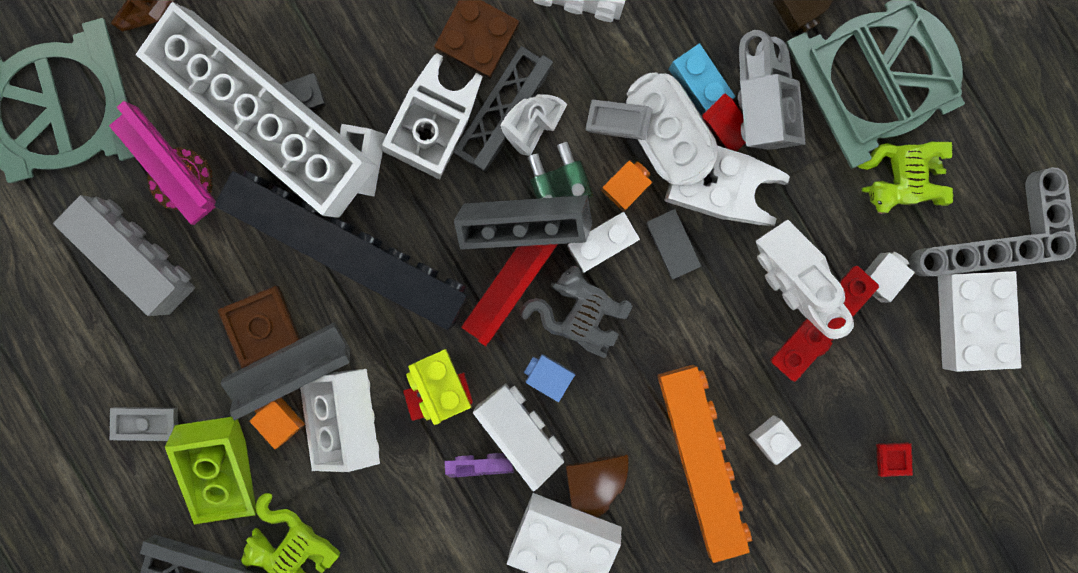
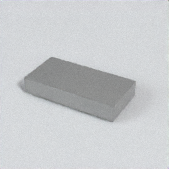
[585,100,653,140]

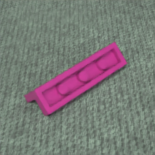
[109,101,216,225]

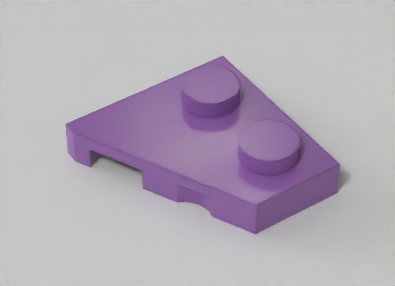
[445,453,514,478]

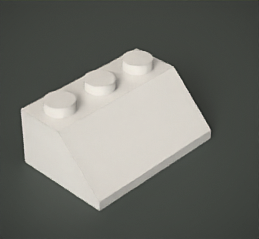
[300,369,380,472]
[473,383,565,492]

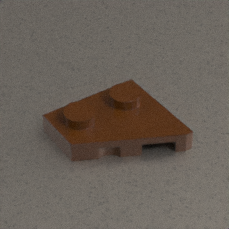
[111,0,175,32]

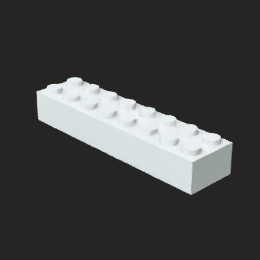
[136,2,377,218]

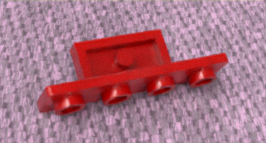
[770,266,879,381]

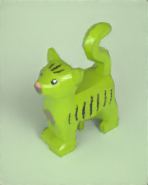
[857,142,953,214]
[241,493,341,573]

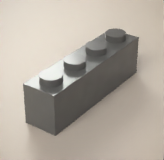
[454,195,592,249]

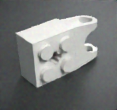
[382,53,483,180]
[664,146,790,226]
[756,220,854,339]

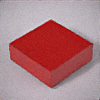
[877,442,913,477]

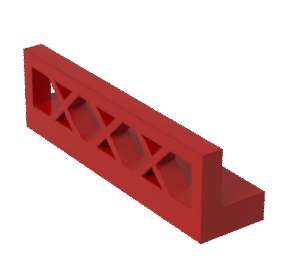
[461,244,558,347]

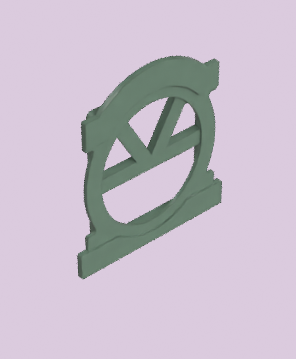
[786,0,965,169]
[0,18,135,183]

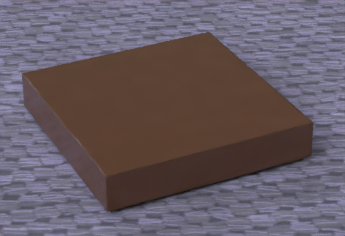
[218,286,300,368]

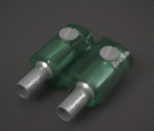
[528,142,594,199]

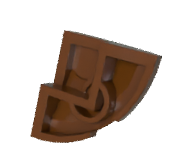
[566,454,628,518]

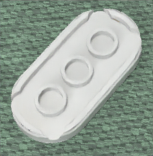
[626,72,718,186]

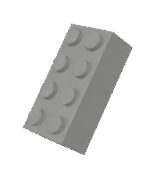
[53,195,196,316]

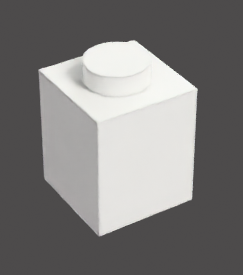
[865,252,915,302]
[749,415,801,465]

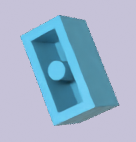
[669,43,736,120]

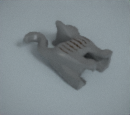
[521,266,633,358]

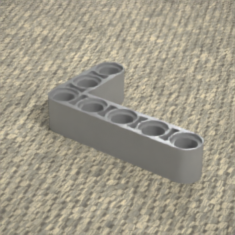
[909,167,1076,277]

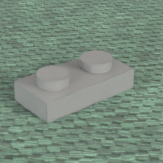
[109,407,178,441]

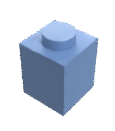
[524,354,575,402]

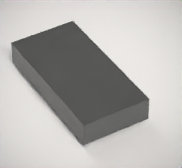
[646,209,701,280]

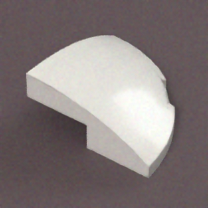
[500,94,567,156]

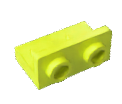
[406,349,472,425]

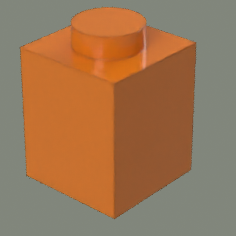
[601,160,652,212]
[250,397,305,449]

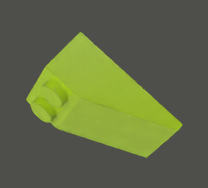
[165,417,256,524]

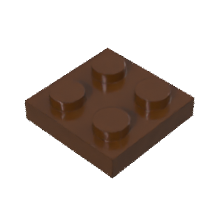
[434,0,520,79]

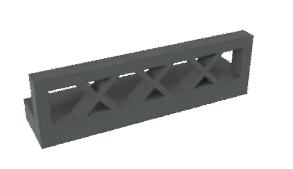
[453,46,553,173]
[221,322,350,420]
[140,534,268,573]

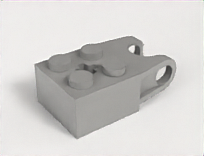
[738,30,806,150]

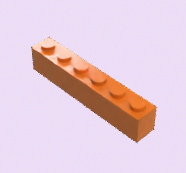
[657,365,752,563]

